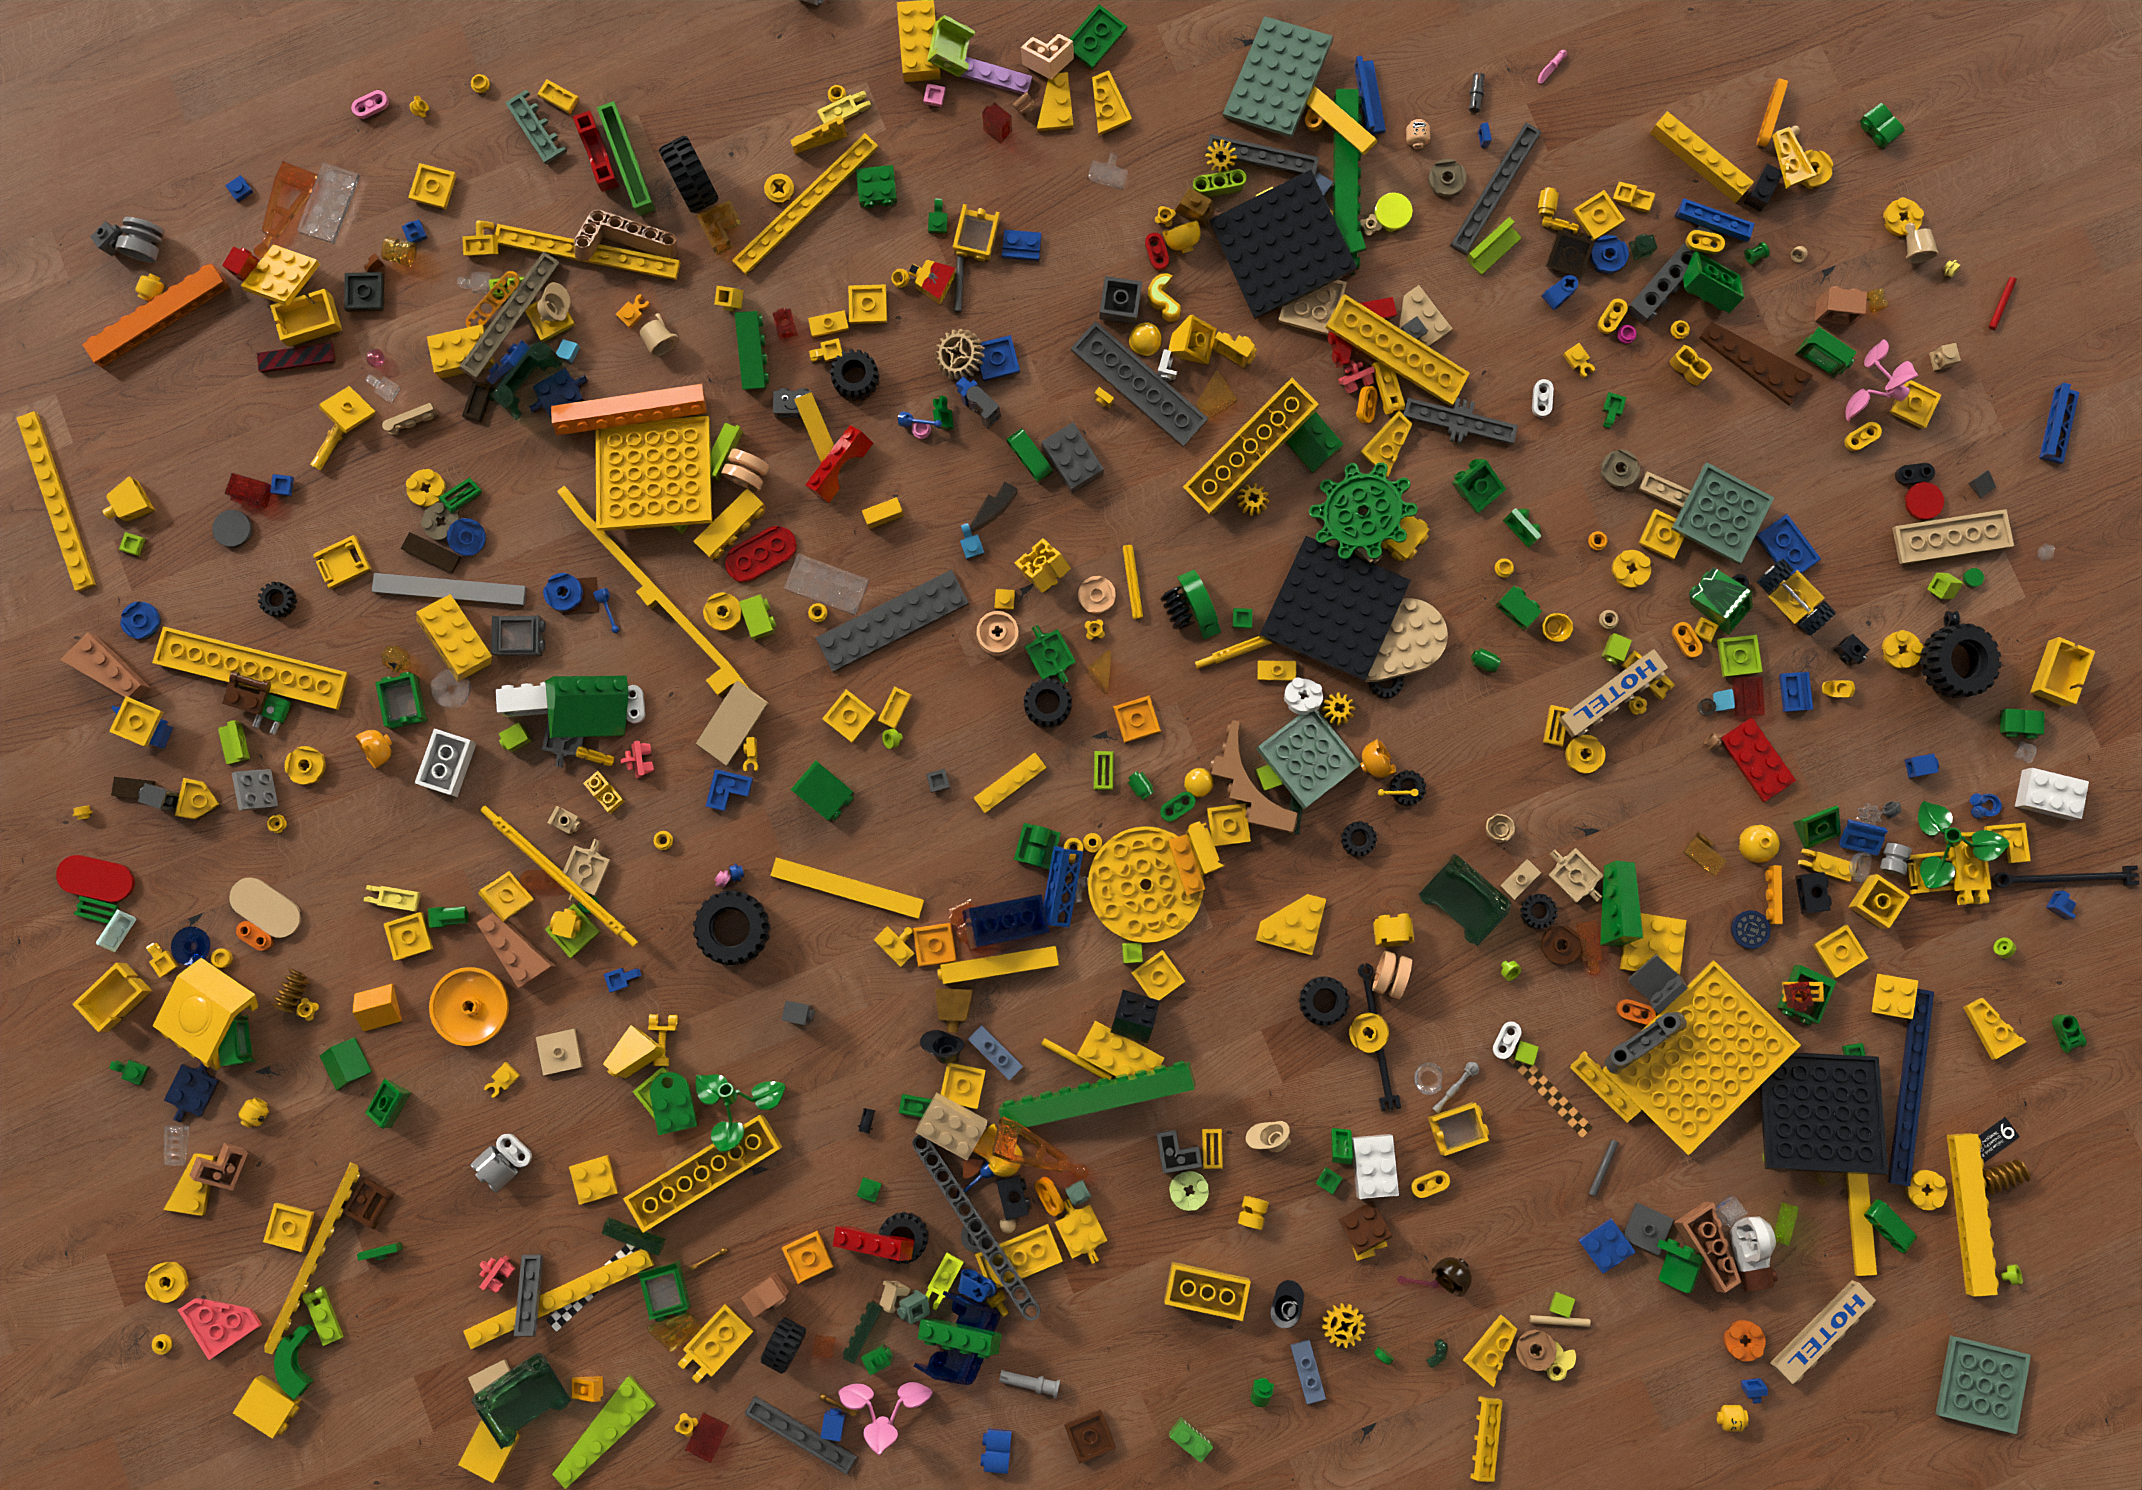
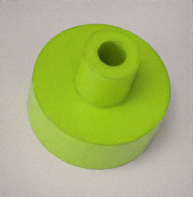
[882,729,903,749]
[1993,937,2016,958]
[1501,961,1521,981]
[2001,1264,2023,1286]

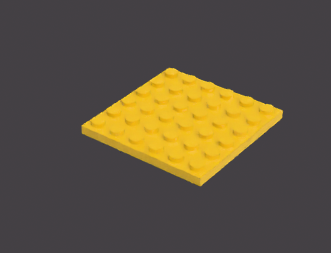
[596,416,712,531]

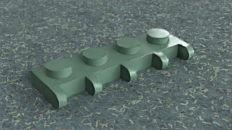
[505,90,567,165]

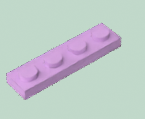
[960,57,1033,95]

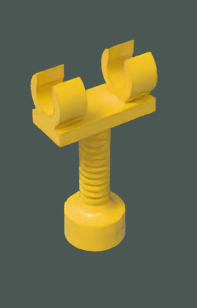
[648,1014,678,1066]

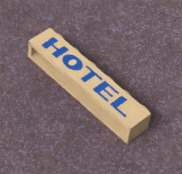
[1558,649,1668,737]
[1770,1280,1876,1384]

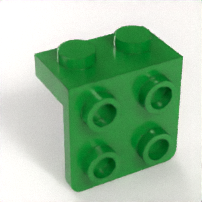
[1657,1238,1705,1294]

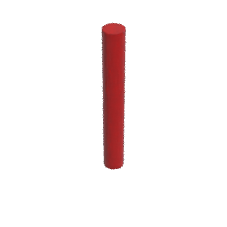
[1989,277,2017,330]

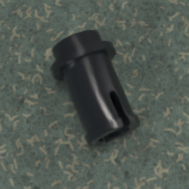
[857,1108,875,1134]

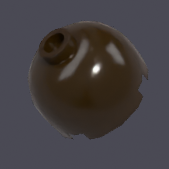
[1431,1257,1472,1297]

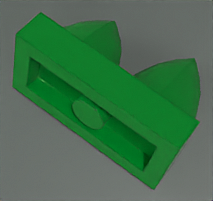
[1502,508,1542,548]

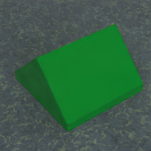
[1793,805,1841,849]
[319,1037,372,1091]
[365,1078,411,1129]

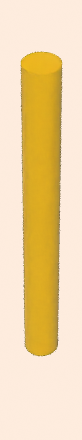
[1041,1038,1113,1080]

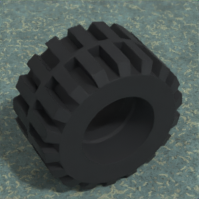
[830,349,879,401]
[1024,678,1072,728]
[1299,976,1350,1026]
[879,1212,928,1264]
[761,1317,806,1374]

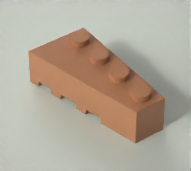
[60,632,150,701]
[477,912,556,988]
[1673,1202,1741,1293]

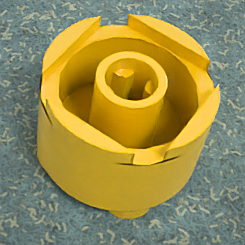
[1373,913,1415,947]

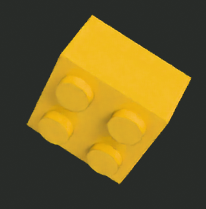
[1848,874,1910,929]

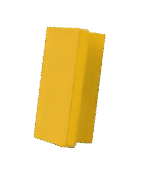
[862,497,904,529]

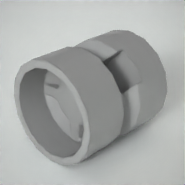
[1880,843,1912,876]

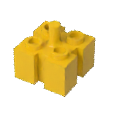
[1015,539,1071,593]

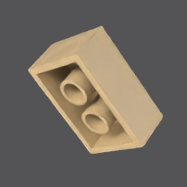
[915,1092,988,1160]

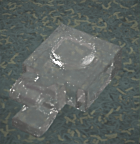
[457,272,492,293]
[365,374,401,403]

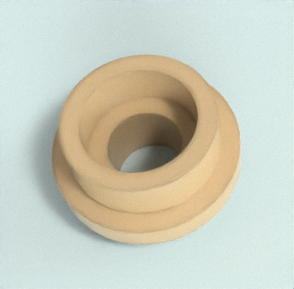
[1599,610,1619,629]

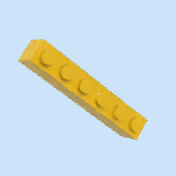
[1650,111,1754,203]

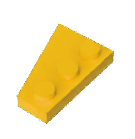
[1092,70,1132,136]
[1772,127,1817,189]

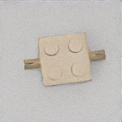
[563,839,611,902]
[1547,848,1604,903]

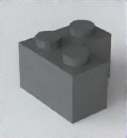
[1156,1129,1202,1173]

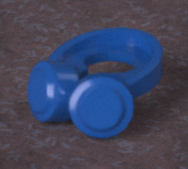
[1969,793,2002,819]

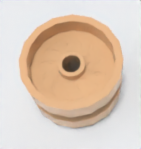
[721,449,770,491]
[976,611,1019,656]
[1372,951,1412,999]

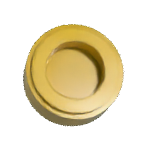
[211,949,233,968]

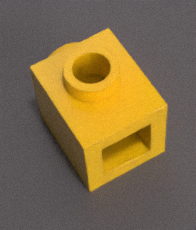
[714,286,744,312]

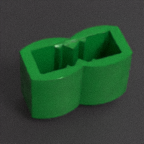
[1860,103,1905,149]
[2000,709,2045,739]

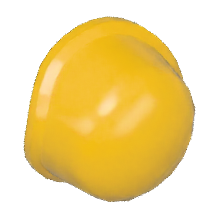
[1129,323,1162,356]

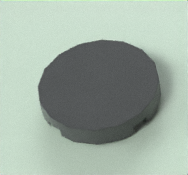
[213,510,252,548]

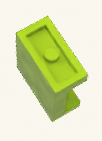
[927,15,975,77]

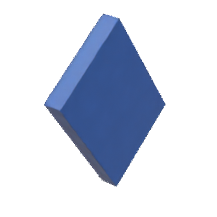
[1755,514,1821,578]

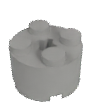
[470,1145,518,1193]

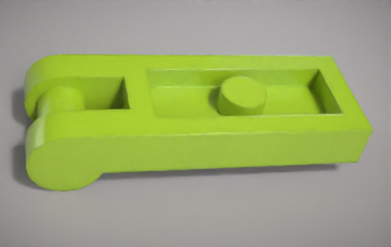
[303,1286,344,1346]

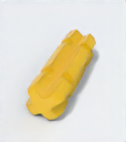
[1542,215,1579,235]
[576,747,614,766]

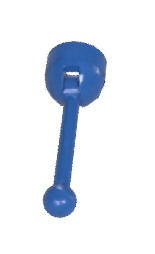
[898,411,942,428]
[593,588,619,633]
[956,1161,995,1198]

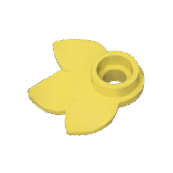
[1536,1340,1576,1381]

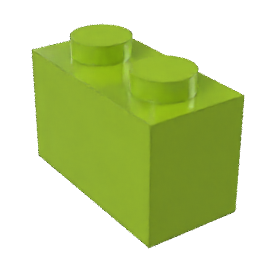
[739,594,777,640]

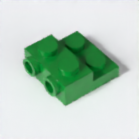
[856,165,897,209]
[1451,459,1506,513]

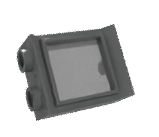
[491,615,546,657]

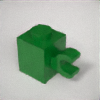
[861,1344,894,1375]

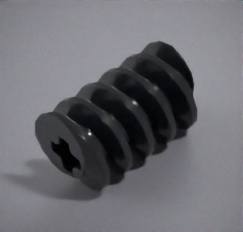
[1160,586,1196,629]

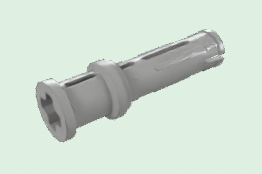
[999,1370,1060,1398]

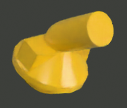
[986,1289,1009,1317]

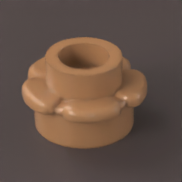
[1704,732,1722,750]

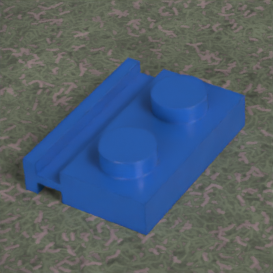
[1002,230,1041,261]
[1779,672,1813,712]
[1839,819,1888,856]

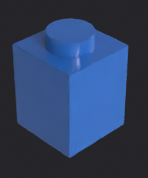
[1905,753,1939,778]
[821,1408,846,1441]

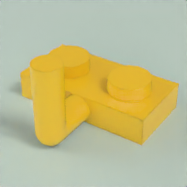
[462,220,498,256]
[874,926,915,967]

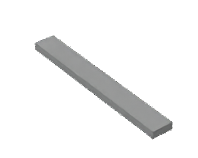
[372,573,527,606]

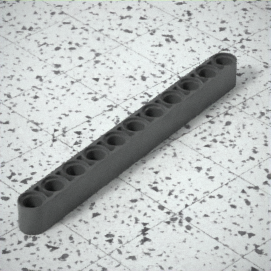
[912,1135,1041,1321]

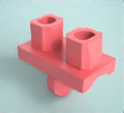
[1338,359,1375,393]
[620,741,654,778]
[479,1255,516,1293]

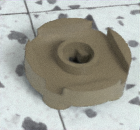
[1428,159,1466,197]
[1600,449,1640,488]
[421,502,460,541]

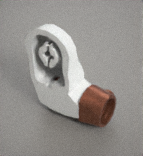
[1730,1216,1778,1292]

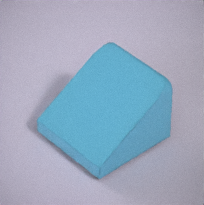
[555,339,580,364]
[1713,689,1735,712]

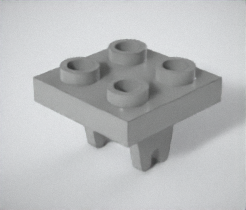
[232,769,278,811]

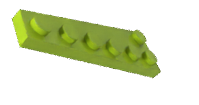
[552,1375,656,1489]

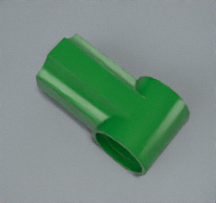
[428,906,469,928]

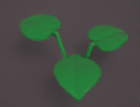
[1918,801,2010,888]
[695,1074,786,1152]

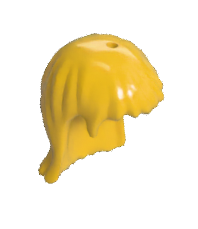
[973,1124,1023,1177]

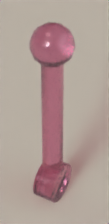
[1397,1275,1439,1288]

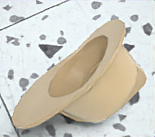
[537,282,571,322]
[1246,1121,1291,1152]

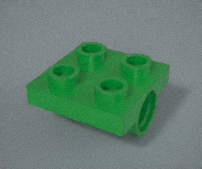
[1013,823,1061,870]

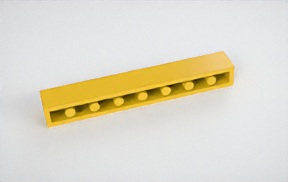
[1947,1133,1999,1297]

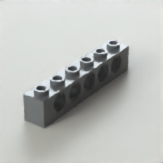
[1627,225,1716,324]

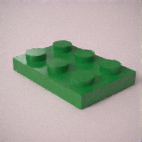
[1069,4,1128,70]

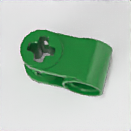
[2052,1014,2087,1053]

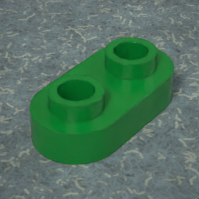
[1160,792,1195,822]

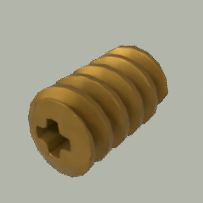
[270,968,310,1013]
[1983,1159,2031,1195]

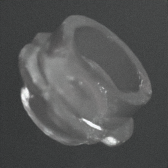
[2038,543,2054,562]

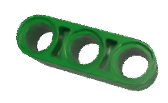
[1006,428,1053,482]
[1864,1199,1917,1253]

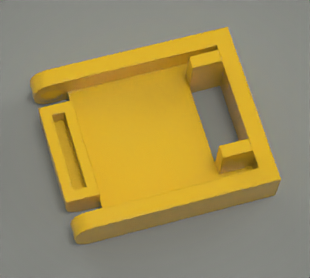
[313,535,372,589]
[1907,851,1955,894]

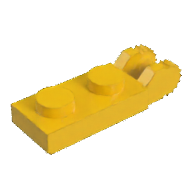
[1798,848,1855,882]

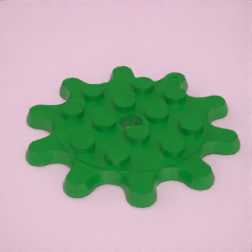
[1309,462,1418,559]

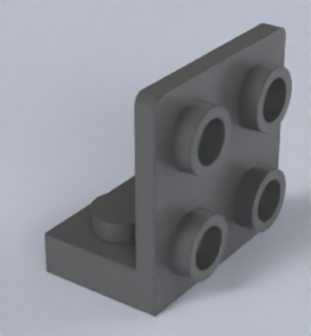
[1628,954,1688,1014]

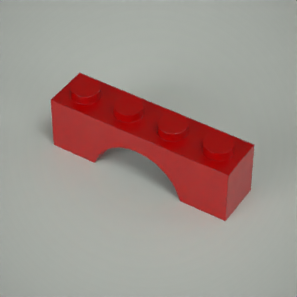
[573,111,619,192]
[805,425,874,503]
[832,1226,914,1261]

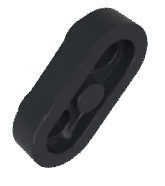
[1895,463,1935,485]

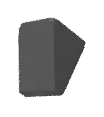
[1968,470,1996,498]

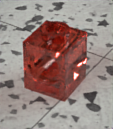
[772,308,798,340]
[1783,982,1813,1011]

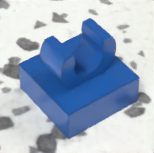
[402,219,428,245]
[1741,1378,1768,1404]

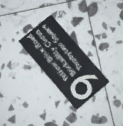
[1978,1117,2020,1163]

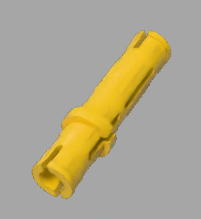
[310,424,344,471]

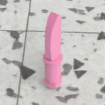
[1538,50,1567,83]

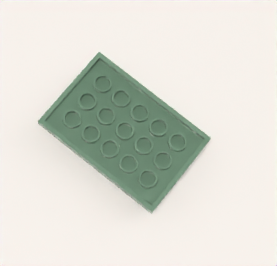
[1223,16,1333,138]

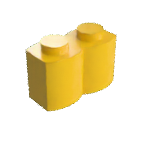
[1669,345,1712,386]

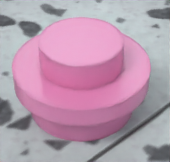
[912,423,931,439]
[714,870,731,888]

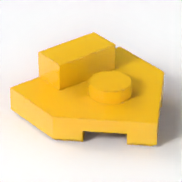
[175,778,220,820]

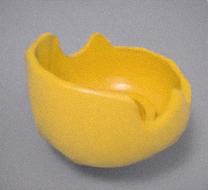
[1542,613,1573,642]
[1184,768,1214,797]

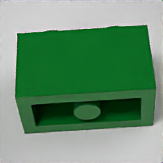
[1495,586,1542,631]

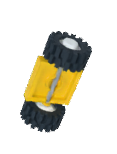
[1757,558,1836,636]

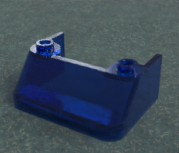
[913,1291,1000,1385]

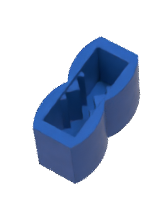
[980,1428,1012,1474]

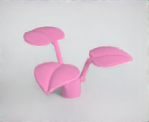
[1845,339,1918,422]
[838,1382,932,1456]

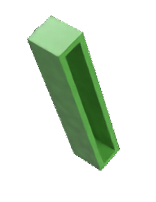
[597,101,656,216]

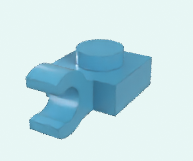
[960,523,984,560]

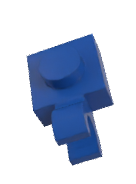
[604,968,642,993]

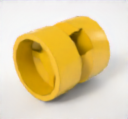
[1238,1196,1269,1230]

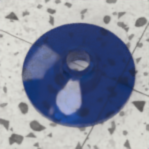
[171,927,211,966]

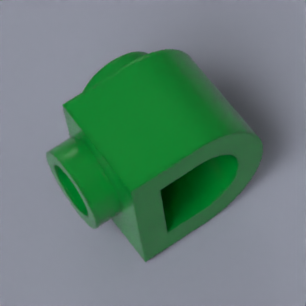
[1250,1378,1274,1407]

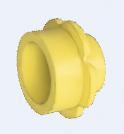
[1943,260,1961,278]

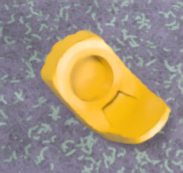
[1822,680,1855,697]

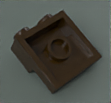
[1546,227,1595,278]

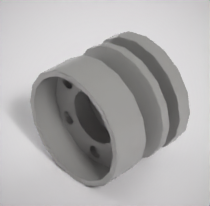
[115,217,165,263]

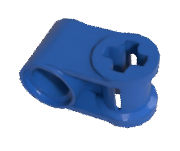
[1541,275,1578,310]
[958,1269,997,1302]

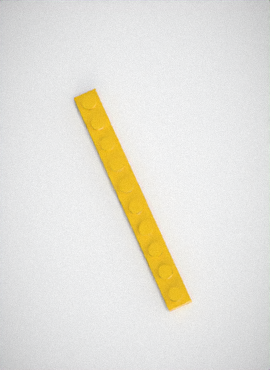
[732,133,879,275]
[495,224,681,280]
[16,411,96,592]
[264,1162,360,1354]
[463,1246,654,1349]

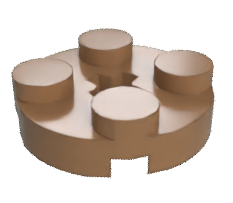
[1516,1330,1557,1371]

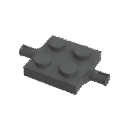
[542,720,585,767]

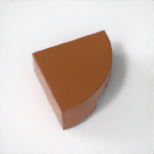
[364,254,384,272]
[962,1158,983,1179]

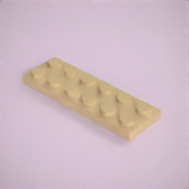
[1892,509,2014,564]

